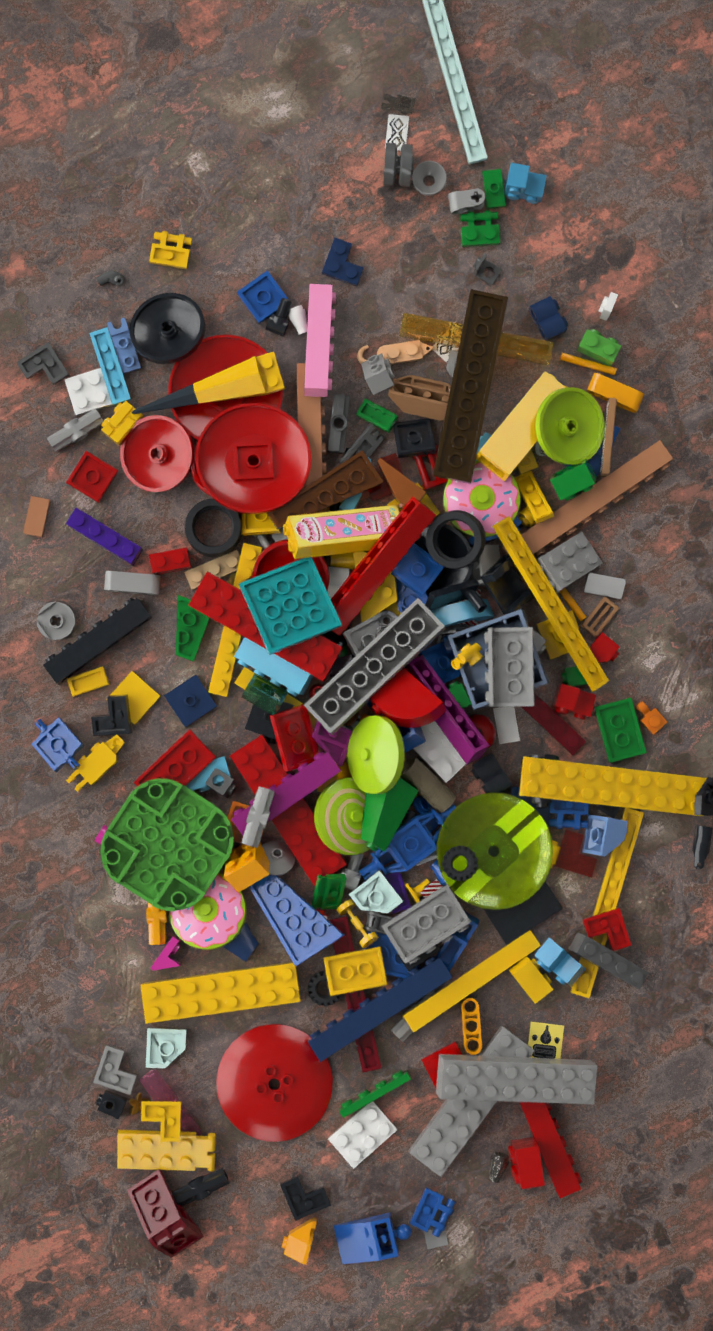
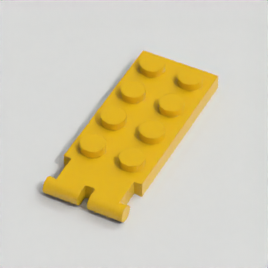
[117,1130,216,1171]

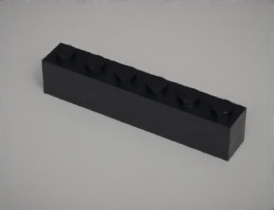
[43,597,152,685]

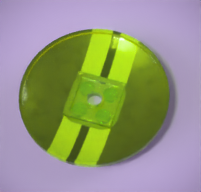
[436,793,553,910]

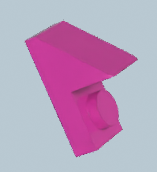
[150,935,182,971]

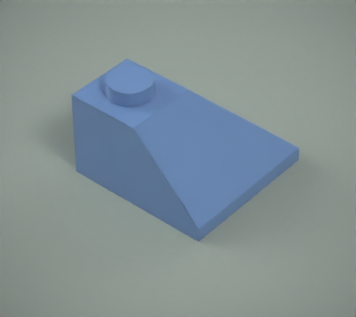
[582,814,628,856]

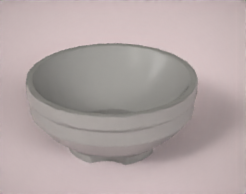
[412,161,447,196]

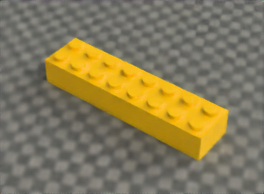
[141,962,301,1024]

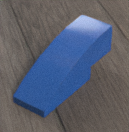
[435,911,480,972]

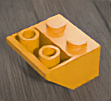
[224,842,270,893]

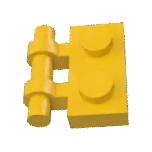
[149,231,192,270]

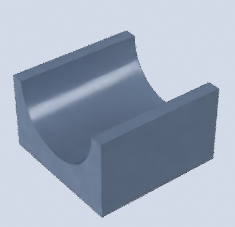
[448,609,551,709]

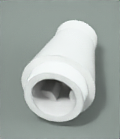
[288,305,308,335]

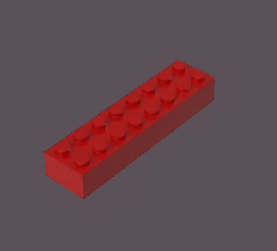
[189,571,344,681]
[230,735,347,886]

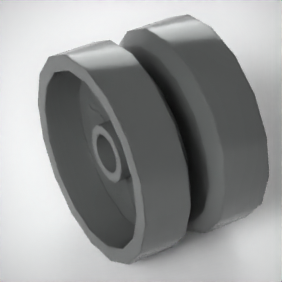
[383,142,414,187]

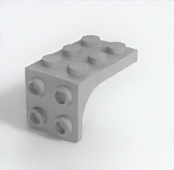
[537,532,603,593]

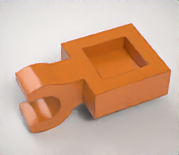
[635,701,667,735]

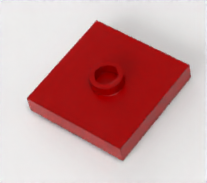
[66,451,119,503]

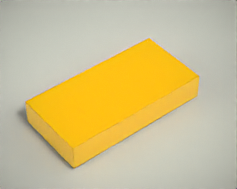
[67,666,110,697]

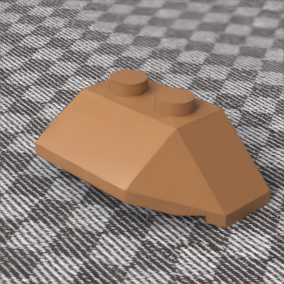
[388,375,451,421]

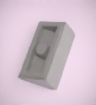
[584,572,626,599]

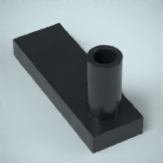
[425,579,487,613]

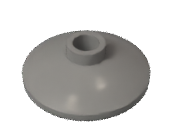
[262,841,295,876]

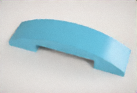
[431,599,494,627]

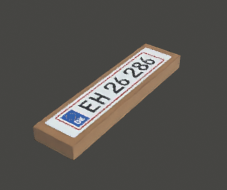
[600,398,617,477]

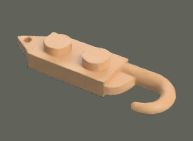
[357,340,433,365]

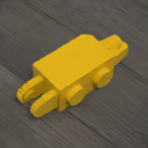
[66,735,125,792]

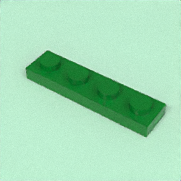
[339,1070,411,1118]

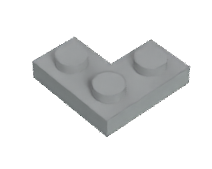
[93,1045,137,1095]

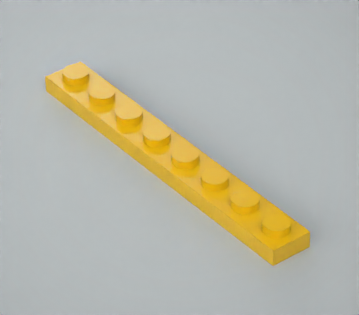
[208,543,262,697]

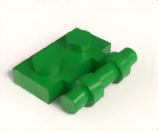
[460,210,500,247]

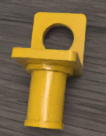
[404,878,430,903]

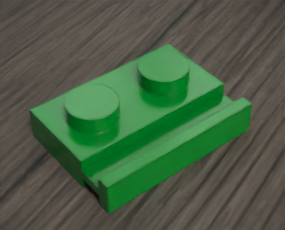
[311,874,347,909]

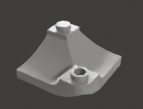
[342,611,419,659]

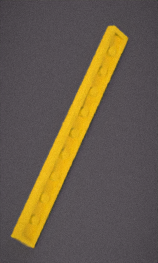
[492,516,609,692]
[570,808,644,998]

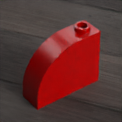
[370,668,446,728]

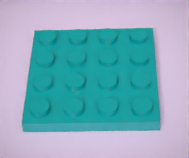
[239,557,342,655]

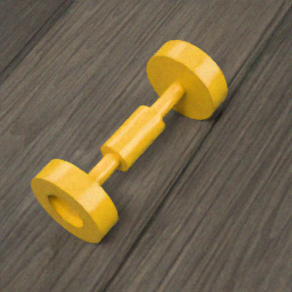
[336,899,378,948]

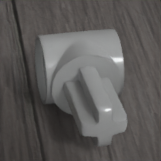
[341,854,363,890]

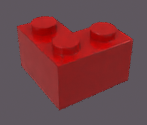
[551,684,596,720]

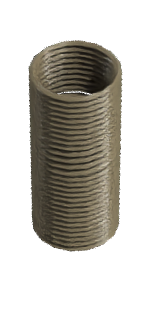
[400,757,456,813]

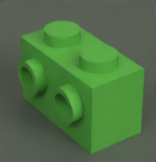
[577,329,621,366]

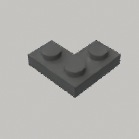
[16,342,69,385]

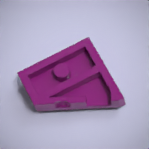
[311,720,353,767]

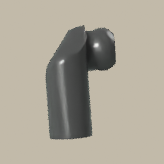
[96,270,125,286]

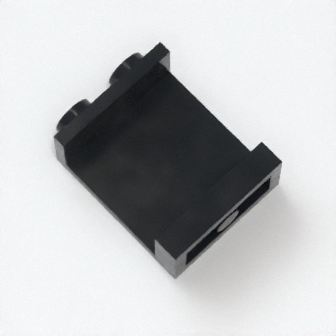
[480,554,534,615]

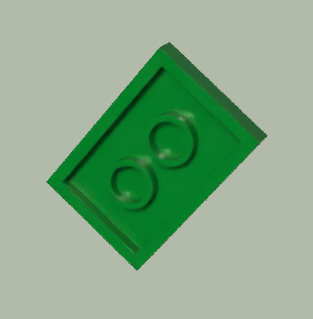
[594,698,646,763]

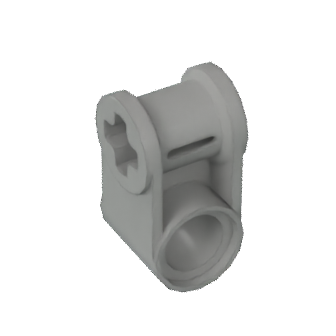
[448,188,485,215]

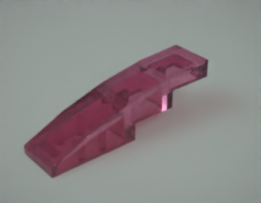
[139,1068,202,1136]

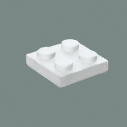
[64,368,113,416]

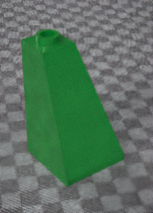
[361,777,418,852]

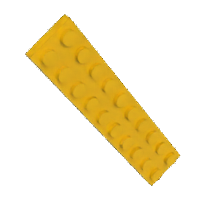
[519,757,707,816]

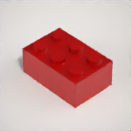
[508,1137,545,1189]

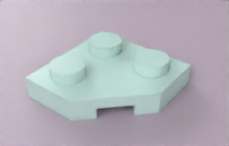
[349,871,403,913]
[146,1028,187,1068]

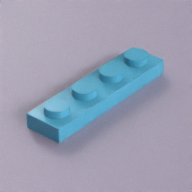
[89,327,131,406]

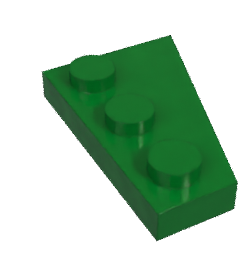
[175,595,210,662]

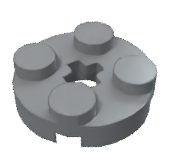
[37,602,76,641]

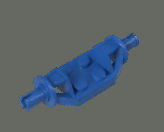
[359,804,456,880]

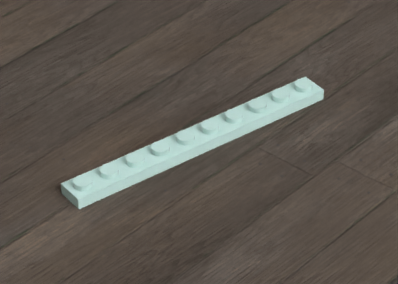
[422,0,487,165]

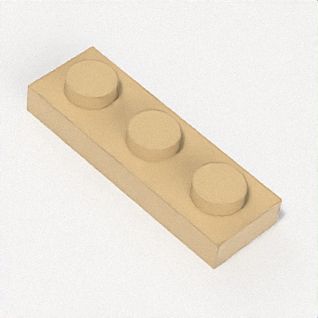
[184,550,240,590]

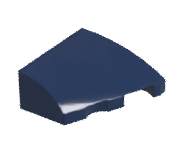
[223,923,259,962]

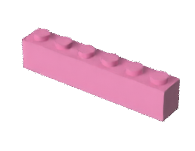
[304,284,336,397]

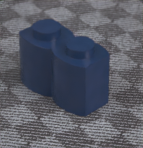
[528,296,568,342]

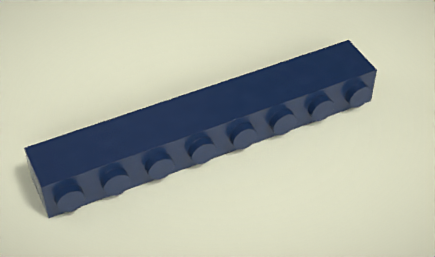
[308,956,453,1062]

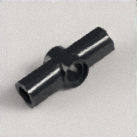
[172,1167,230,1207]

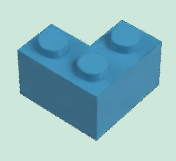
[504,163,547,204]
[534,938,586,986]

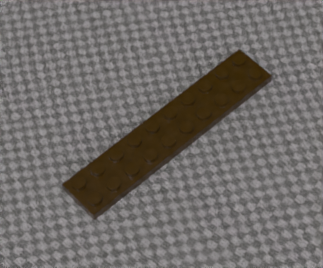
[433,289,508,484]

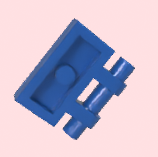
[549,799,589,830]
[409,1187,456,1238]

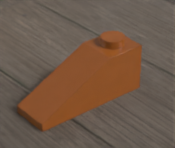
[377,458,426,509]

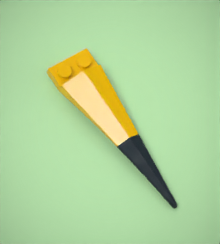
[131,351,285,414]

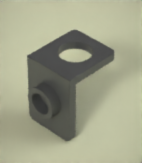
[473,253,501,285]
[206,768,238,798]

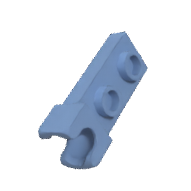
[107,318,141,374]

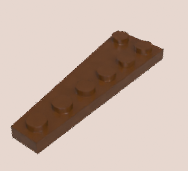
[266,450,384,530]

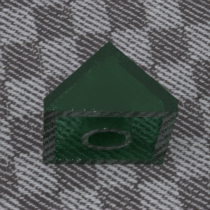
[241,673,288,715]

